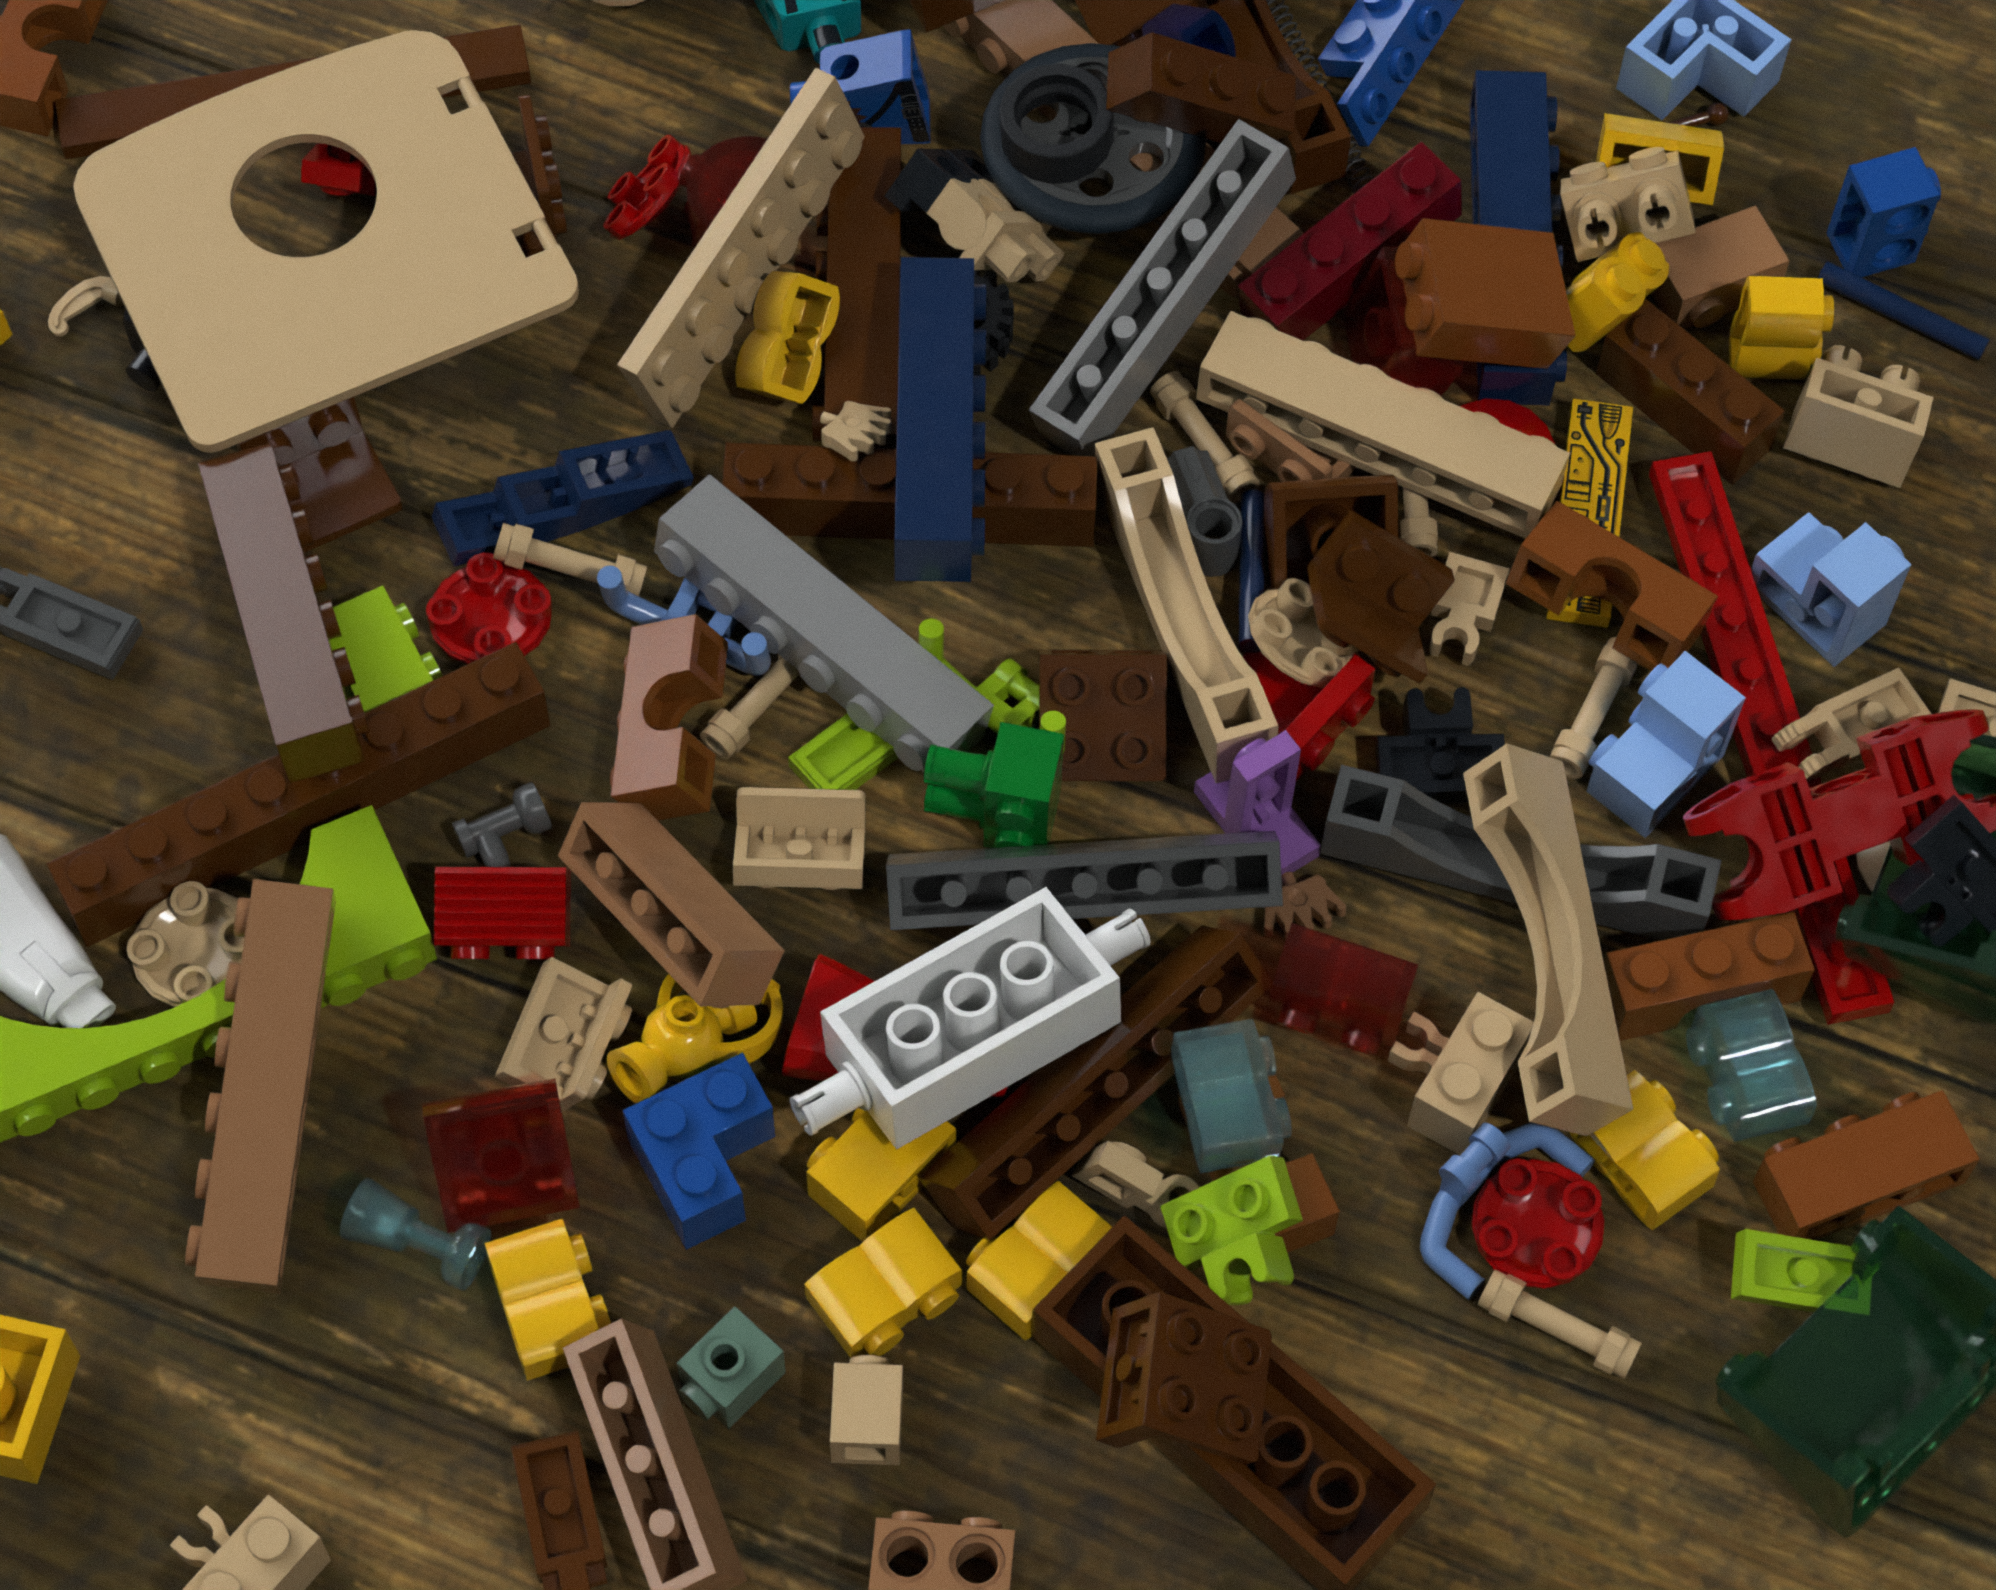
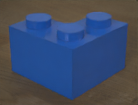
[623,1052,775,1250]

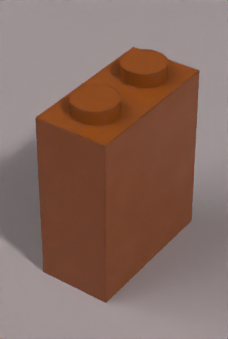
[1395,218,1576,369]

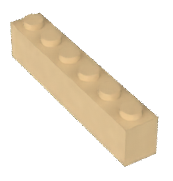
[1196,311,1570,539]

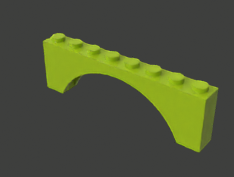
[0,805,437,1143]

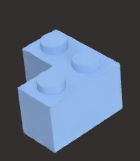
[1616,0,1792,120]
[1751,512,1911,667]
[1586,651,1746,838]

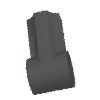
[1167,446,1242,577]

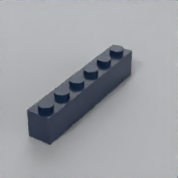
[1469,70,1567,406]
[895,257,986,582]

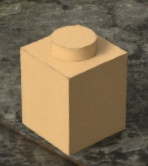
[830,1355,903,1465]

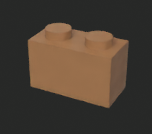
[1650,205,1790,329]

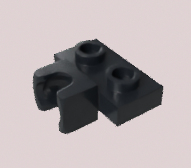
[1375,687,1505,803]
[1887,795,1996,947]

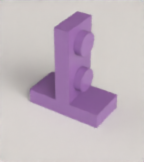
[1194,730,1321,876]

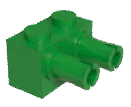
[924,722,1064,848]

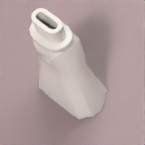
[0,834,116,1028]

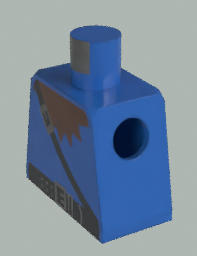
[790,29,931,144]

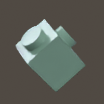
[677,1306,786,1429]

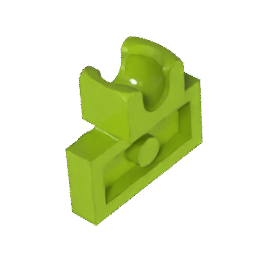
[1160,1155,1303,1305]

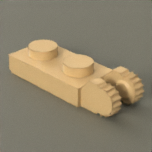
[1772,668,1931,782]

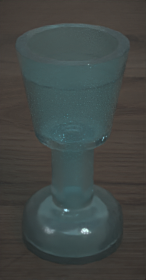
[340,1178,491,1291]

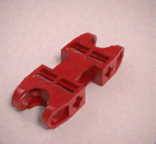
[1683,709,1996,920]

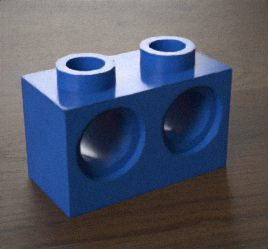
[1826,147,1941,277]

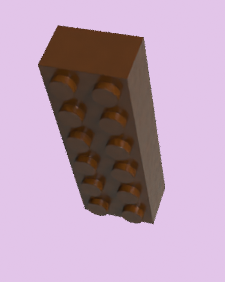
[1031,1215,1436,1590]

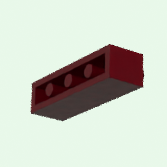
[1238,141,1462,341]

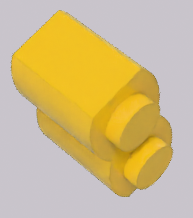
[1566,232,1669,352]
[735,271,840,404]
[1729,276,1834,380]
[1569,1070,1720,1231]
[966,1180,1112,1341]
[804,1208,962,1358]
[484,1219,611,1381]

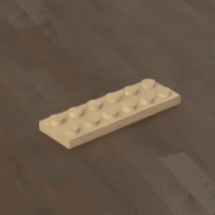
[617,68,865,428]

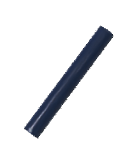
[1818,261,1990,361]
[1239,489,1265,653]

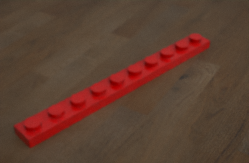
[1649,451,1895,1025]

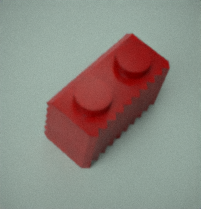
[434,867,571,960]

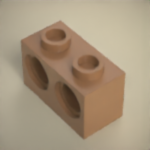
[868,1511,1015,1590]

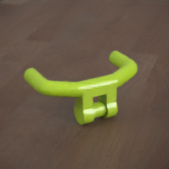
[919,618,1066,753]

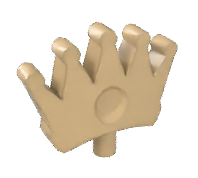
[820,401,891,461]

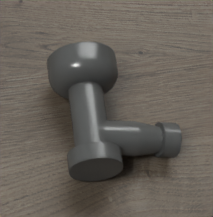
[452,782,552,867]

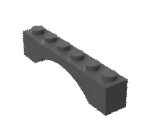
[1320,765,1722,940]

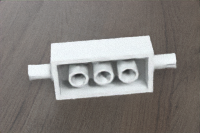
[790,887,1151,1150]

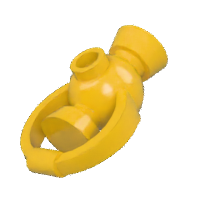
[607,974,784,1103]

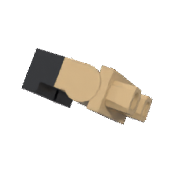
[885,148,1064,282]

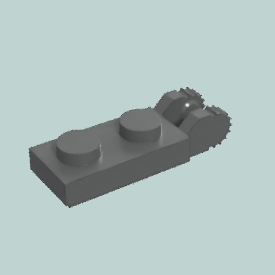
[0,566,143,680]

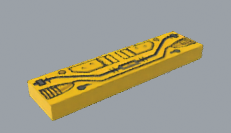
[1546,398,1633,628]

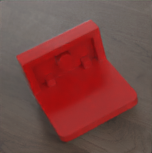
[1243,651,1375,782]

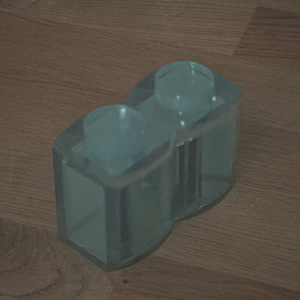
[1686,989,1817,1142]
[1171,1019,1292,1173]

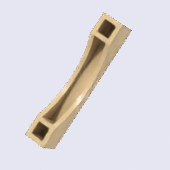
[1095,427,1278,783]
[1463,744,1633,1136]

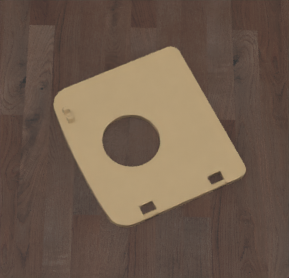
[73,30,579,453]

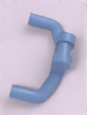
[597,565,771,676]
[1419,1122,1595,1300]

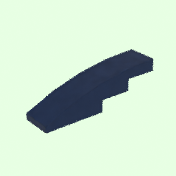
[432,430,694,567]

